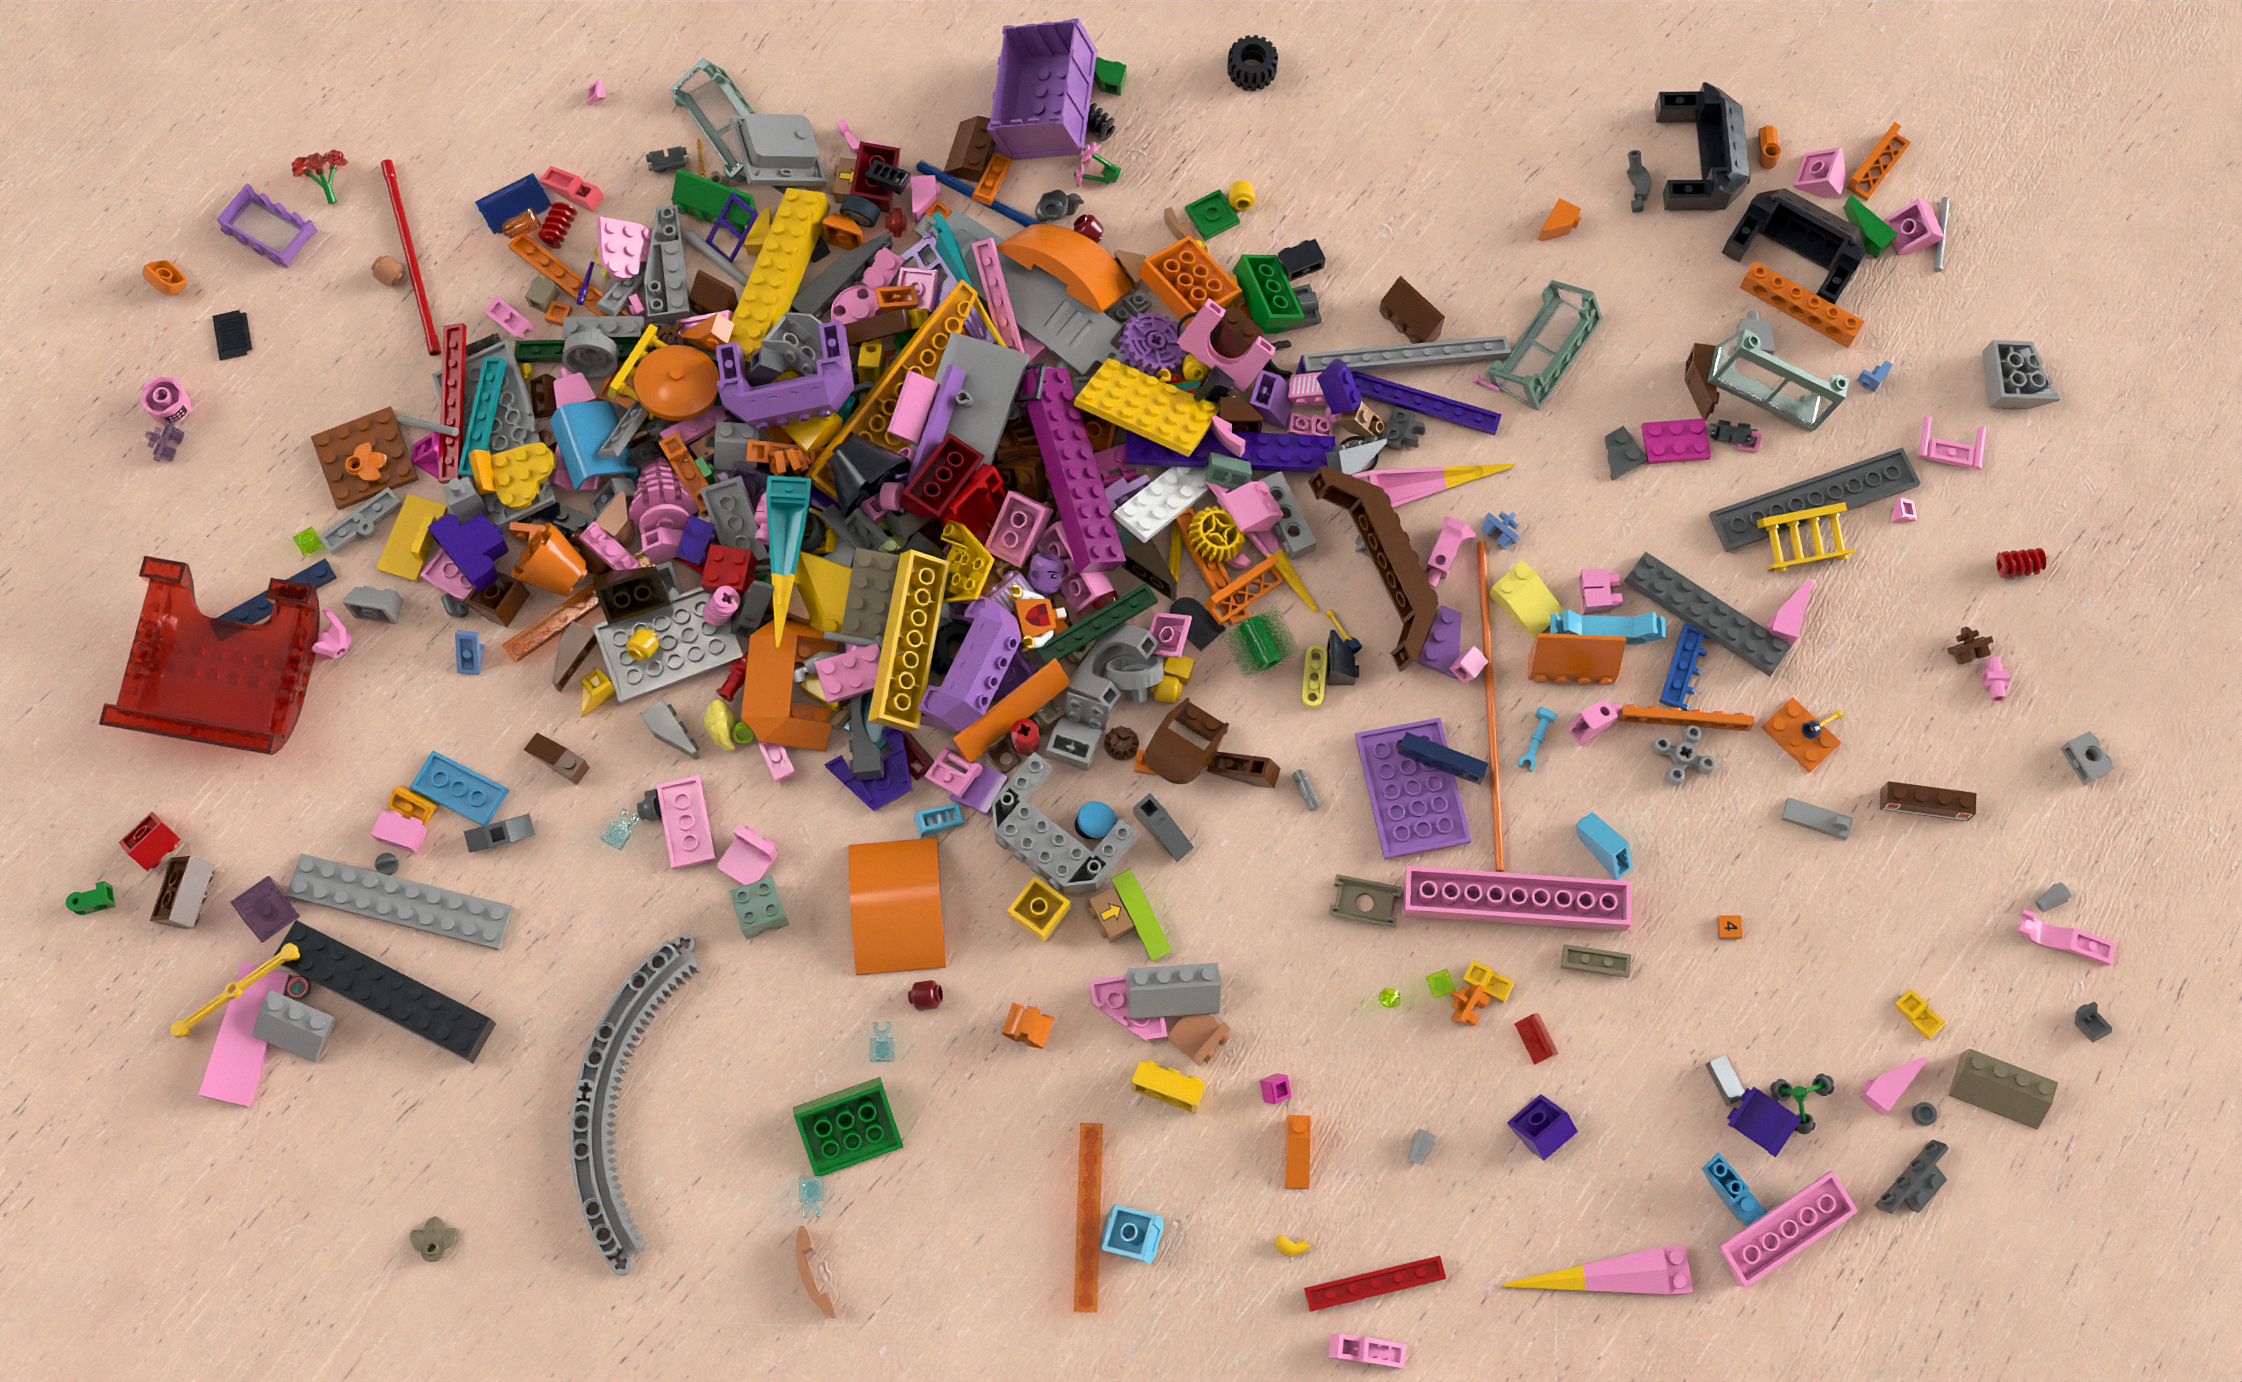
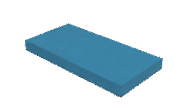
[409,751,509,826]

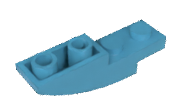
[1701,1153,1768,1226]

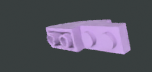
[1105,474,1150,520]

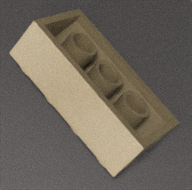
[1948,1048,2058,1129]

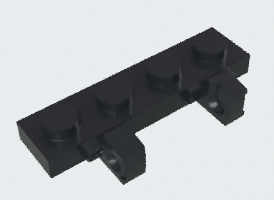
[517,502,596,540]

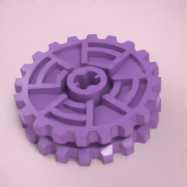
[1118,311,1187,379]

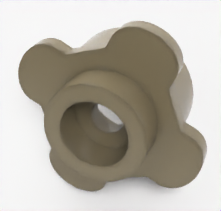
[708,171,729,186]

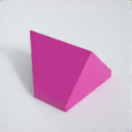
[412,431,440,479]

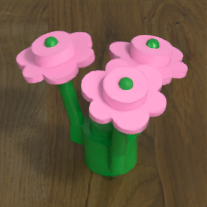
[1074,142,1121,188]

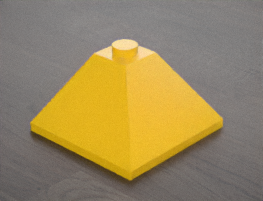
[794,551,852,633]

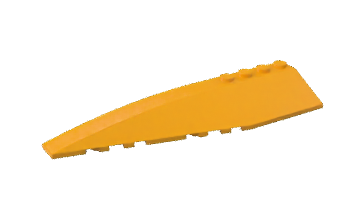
[804,279,978,503]

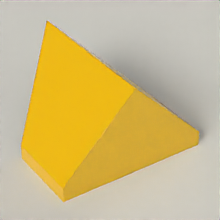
[580,668,616,718]

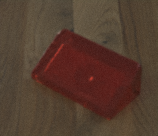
[1514,1013,1559,1065]

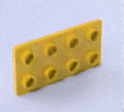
[376,494,448,581]

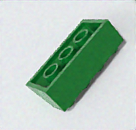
[671,169,757,234]
[1232,254,1305,334]

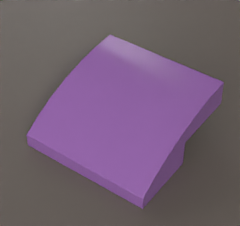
[949,762,1008,816]

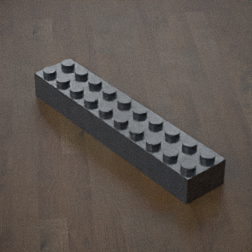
[273,920,496,1064]

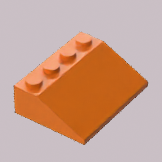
[1139,235,1243,327]
[1528,633,1626,686]

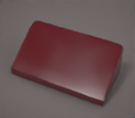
[889,733,934,781]

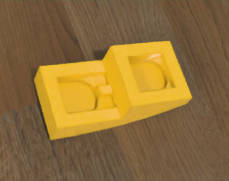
[1463,960,1515,1004]
[1895,989,1945,1040]

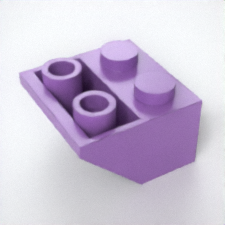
[1249,370,1293,429]

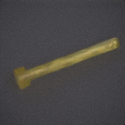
[697,139,706,178]

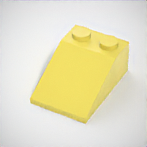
[1489,560,1564,640]

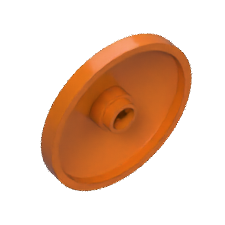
[634,345,720,421]

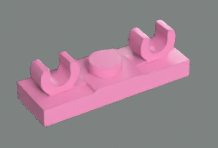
[578,521,642,571]

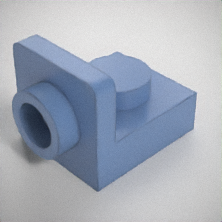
[1857,360,1893,392]

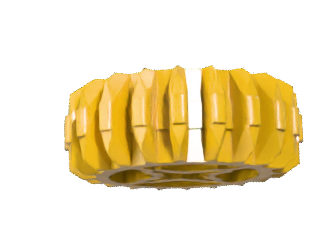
[1188,506,1245,563]

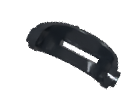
[1262,340,1292,379]

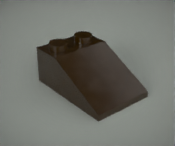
[1122,535,1177,602]
[593,566,671,625]

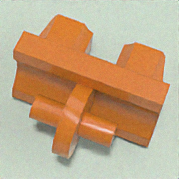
[1450,984,1490,1026]

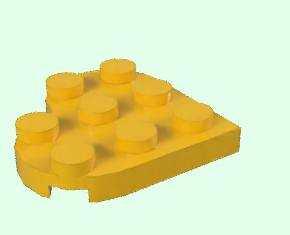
[491,442,556,510]

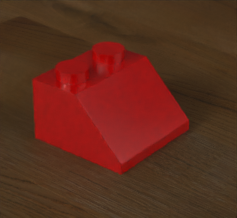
[119,811,181,871]

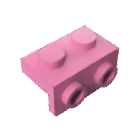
[862,247,906,289]

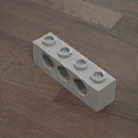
[1258,471,1317,560]

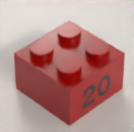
[700,544,757,598]

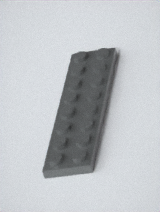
[1624,552,1791,677]

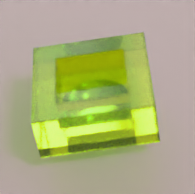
[293,526,323,556]
[1425,969,1456,999]

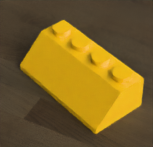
[771,370,843,453]

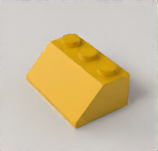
[1131,1060,1205,1114]

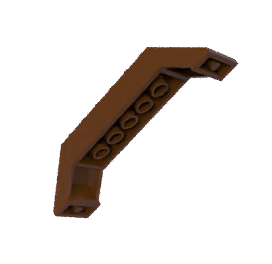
[1308,466,1439,672]

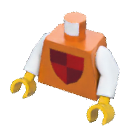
[1007,585,1066,652]

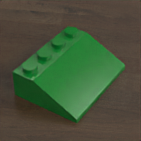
[793,1077,903,1178]

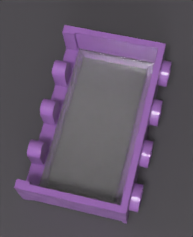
[216,183,317,268]

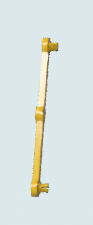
[170,943,300,1038]

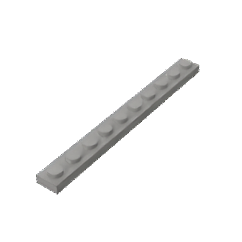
[1303,335,1511,374]

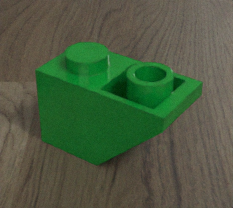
[1093,57,1127,96]

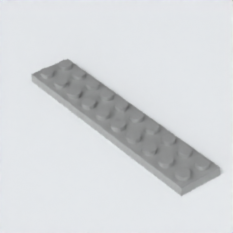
[286,853,514,950]

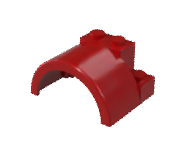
[939,463,1007,570]

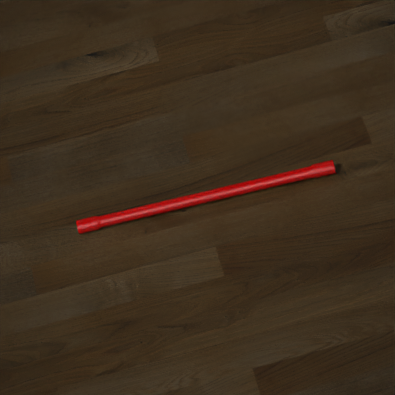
[381,159,441,356]

